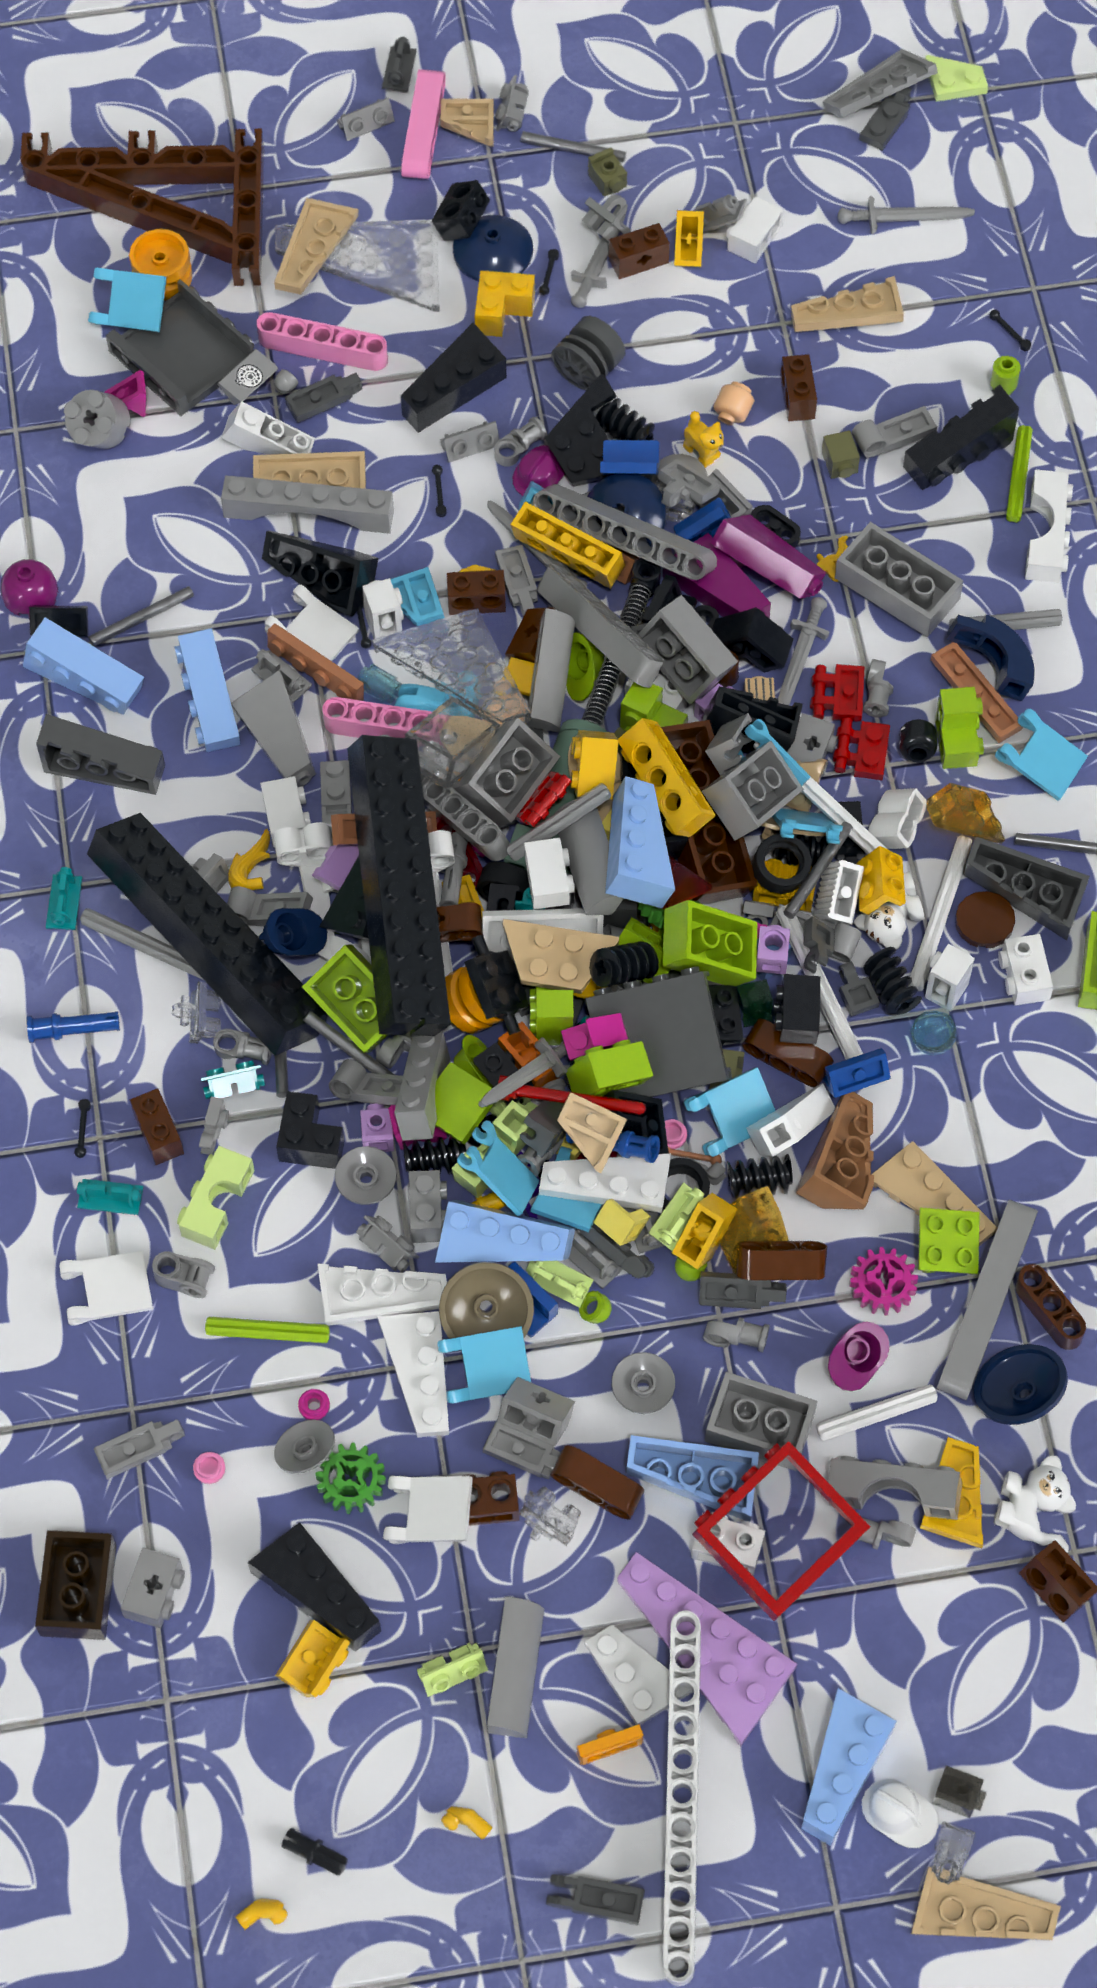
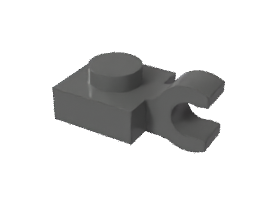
[803,917,835,973]
[839,961,880,1017]

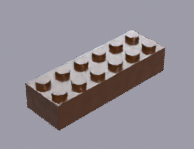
[661,720,758,904]

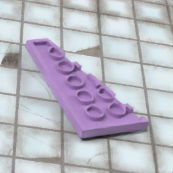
[617,1552,797,1746]

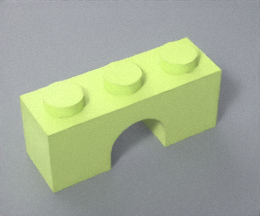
[452,1100,536,1198]
[177,1146,255,1250]

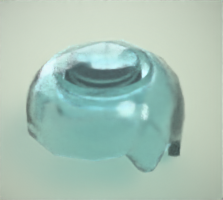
[911,1010,957,1056]

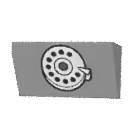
[217,349,279,405]

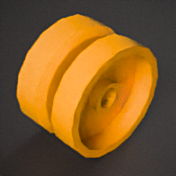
[129,229,193,301]
[445,966,503,1034]

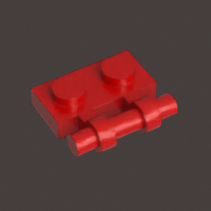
[810,664,865,722]
[833,717,890,781]
[515,771,572,828]

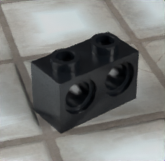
[431,180,490,241]

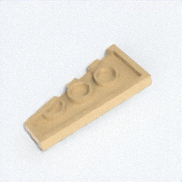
[791,276,904,332]
[911,1867,1061,1940]

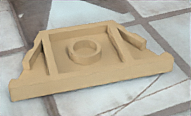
[503,919,619,994]

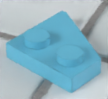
[390,567,445,628]

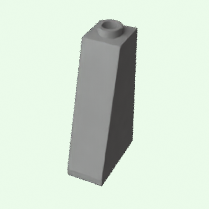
[231,671,316,787]

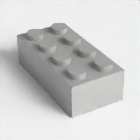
[835,522,963,637]

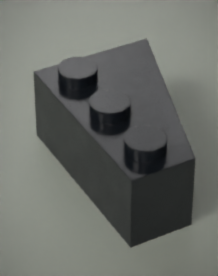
[703,686,803,752]
[319,856,369,941]

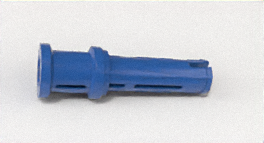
[26,1011,120,1043]
[566,1131,660,1163]

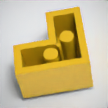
[475,271,535,337]
[570,730,619,800]

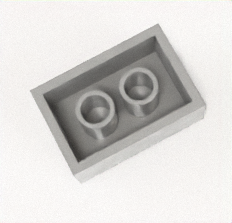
[638,595,738,705]
[454,717,561,827]
[701,740,804,840]
[705,1372,817,1471]

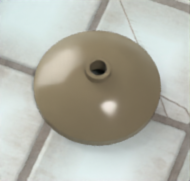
[439,1262,534,1339]

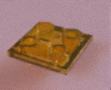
[926,783,1006,843]
[720,1186,789,1274]

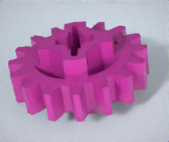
[849,1247,918,1316]

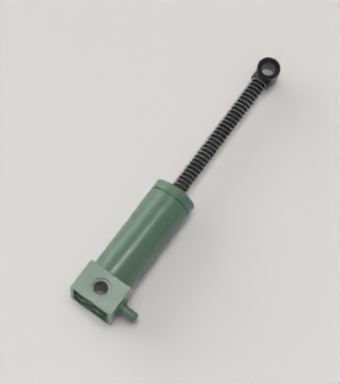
[504,558,661,875]

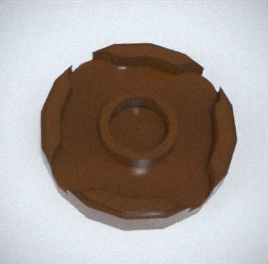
[955,891,1015,948]

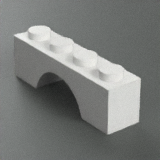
[1025,469,1073,583]

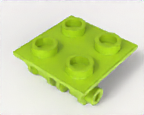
[918,1208,980,1274]

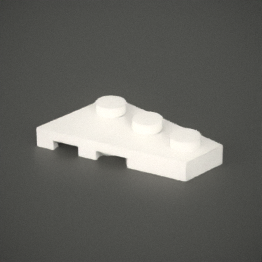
[584,1624,693,1725]

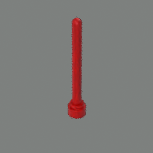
[498,1075,646,1115]

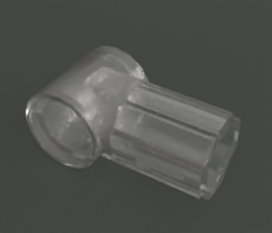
[931,1821,976,1884]

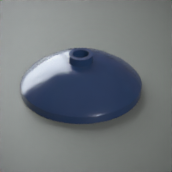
[452,215,533,281]
[587,473,667,546]
[974,1344,1068,1425]

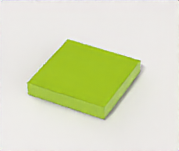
[435,1062,495,1145]

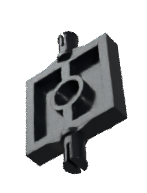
[464,934,530,1035]

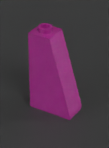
[710,514,827,599]
[662,533,771,618]

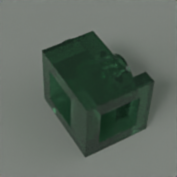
[737,979,773,1028]

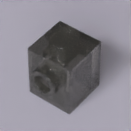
[932,1765,987,1818]

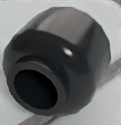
[899,719,937,763]

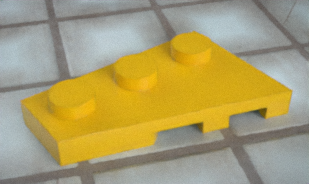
[920,1437,983,1549]

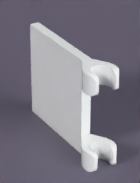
[264,585,359,661]
[59,1251,153,1326]
[383,1476,473,1544]

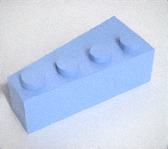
[23,617,144,715]
[174,628,240,753]
[605,776,675,908]
[435,1200,576,1263]
[626,1435,759,1522]
[801,1688,897,1846]

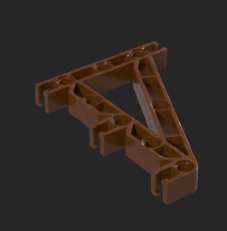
[20,128,264,286]

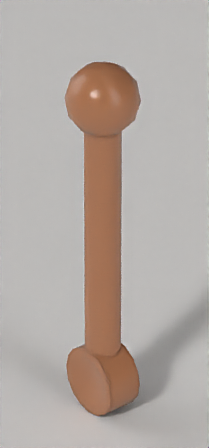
[668,1147,722,1165]

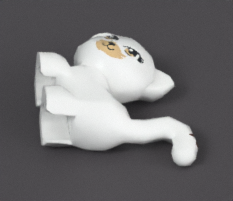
[853,871,925,950]
[994,1456,1076,1553]

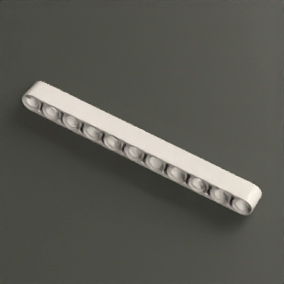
[663,1610,701,1986]

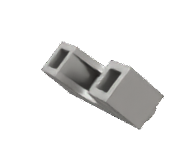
[394,1031,451,1141]
[828,1456,963,1520]

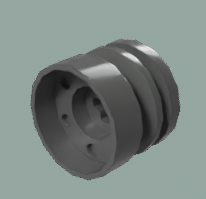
[552,316,625,391]

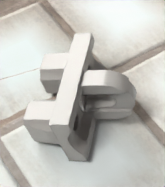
[582,195,631,242]

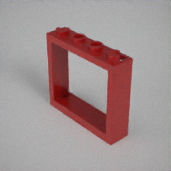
[692,1441,870,1621]

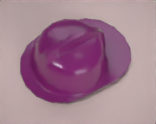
[513,445,565,496]
[828,1322,890,1392]

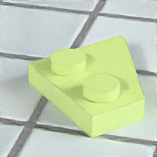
[925,55,988,102]

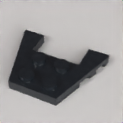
[544,374,617,487]

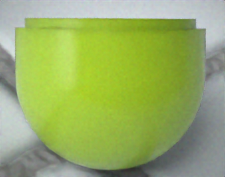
[675,1257,707,1281]
[579,1291,612,1324]

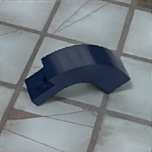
[946,614,1035,701]

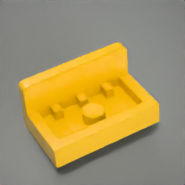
[856,846,906,915]
[275,1619,350,1698]

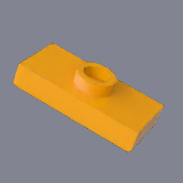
[577,1724,643,1765]

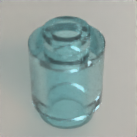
[357,664,402,703]

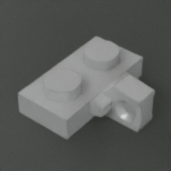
[658,459,720,507]

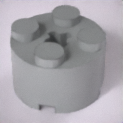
[64,390,130,449]

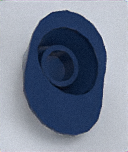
[259,908,328,956]

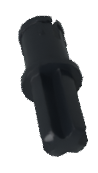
[281,1828,348,1876]

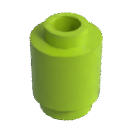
[990,356,1021,395]

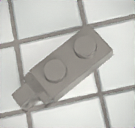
[495,545,538,617]
[94,1419,185,1480]
[483,1422,561,1479]

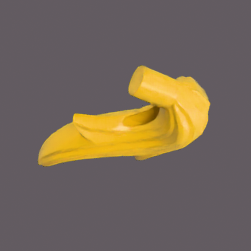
[228,829,270,890]

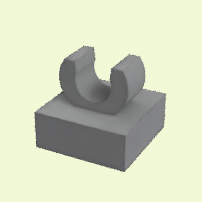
[193,853,229,893]
[743,900,775,926]

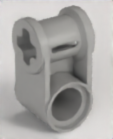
[152,1251,215,1298]

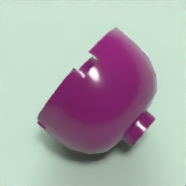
[1,559,58,616]

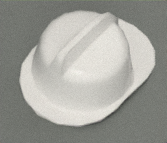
[862,1779,938,1848]

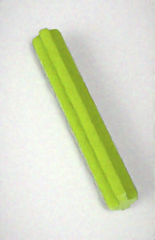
[1006,425,1033,523]
[205,1317,330,1343]

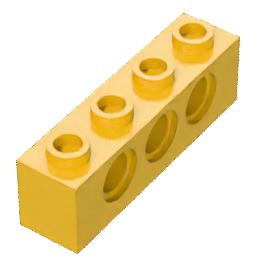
[510,501,625,589]
[618,718,716,837]

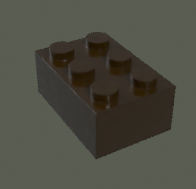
[35,1530,116,1640]

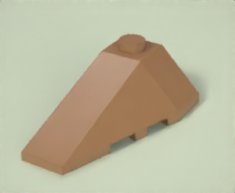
[796,1092,874,1209]

